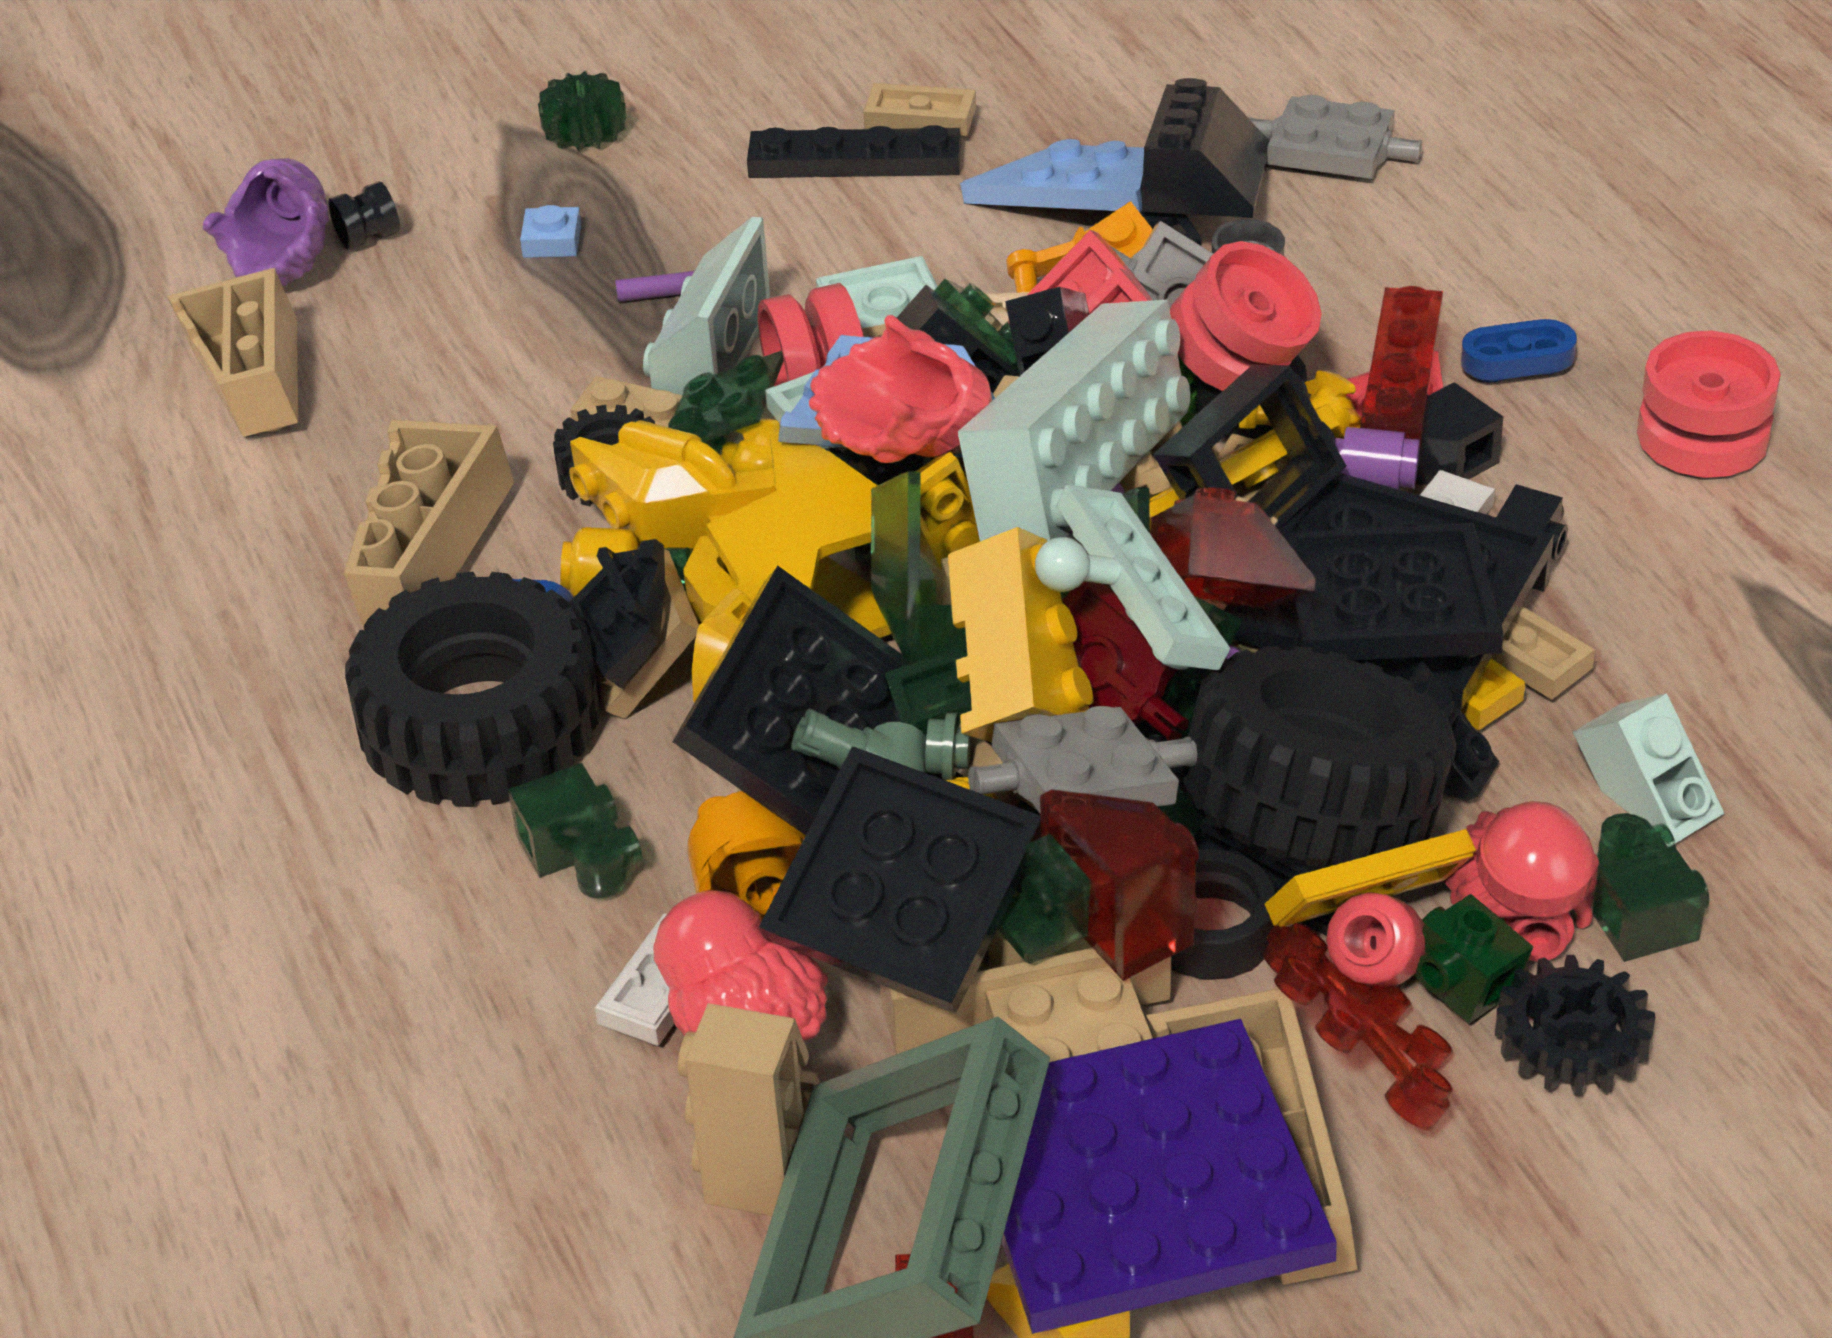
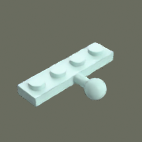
[1035,484,1231,670]

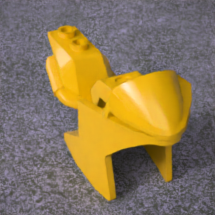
[569,420,917,703]

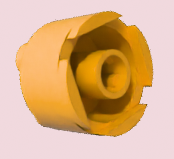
[687,791,806,919]

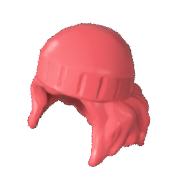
[809,315,992,463]
[1445,801,1599,929]
[653,890,828,1041]

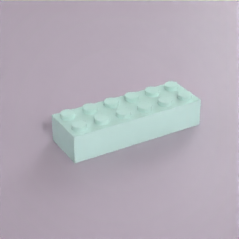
[958,299,1190,541]

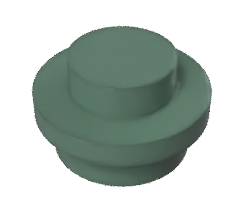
[925,713,971,780]

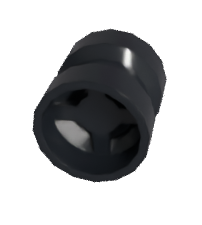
[328,181,400,250]

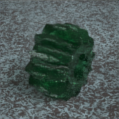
[538,70,627,152]

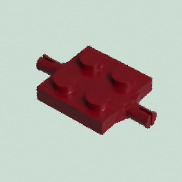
[1062,581,1189,741]

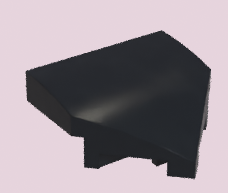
[569,539,665,688]

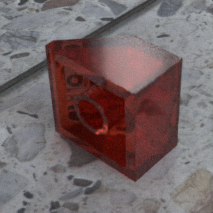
[1150,488,1315,610]
[1040,789,1199,981]

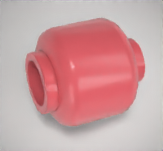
[1326,892,1425,988]

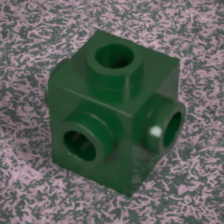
[1413,894,1534,1023]

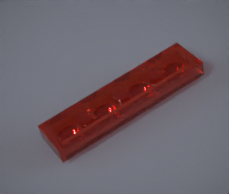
[1360,286,1443,447]

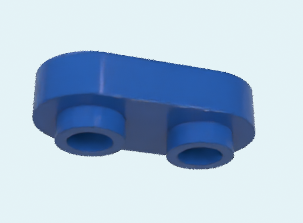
[1461,319,1577,382]

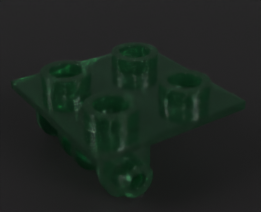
[668,351,784,454]

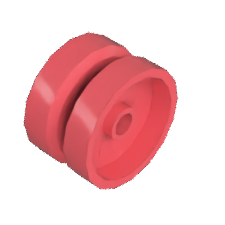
[1170,241,1322,391]
[757,283,864,388]
[1637,330,1781,478]

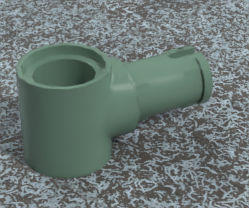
[791,708,926,773]

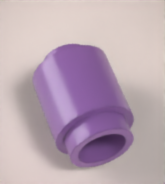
[1335,427,1420,489]

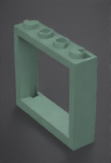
[733,1016,1050,1338]

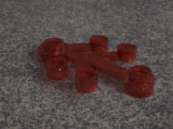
[1263,923,1453,1131]

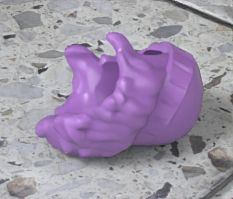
[203,158,329,286]

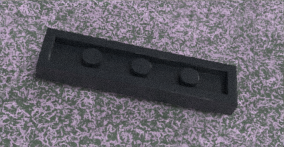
[747,125,961,178]

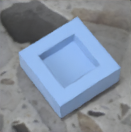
[520,205,581,258]

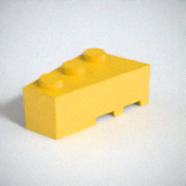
[948,527,1093,743]

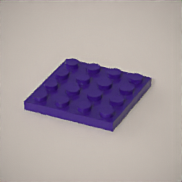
[1002,1018,1337,1334]

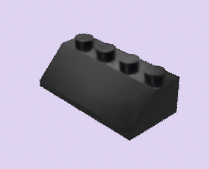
[1142,78,1270,218]

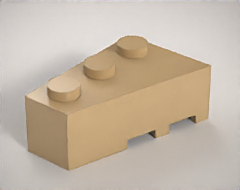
[167,268,298,437]
[678,1003,820,1216]

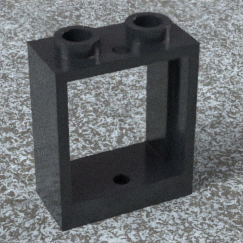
[1153,365,1347,554]

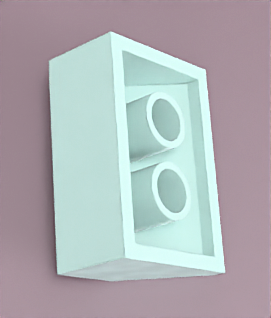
[643,216,770,410]

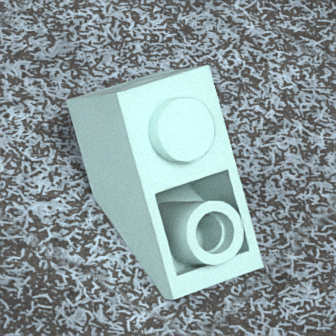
[1573,693,1724,844]

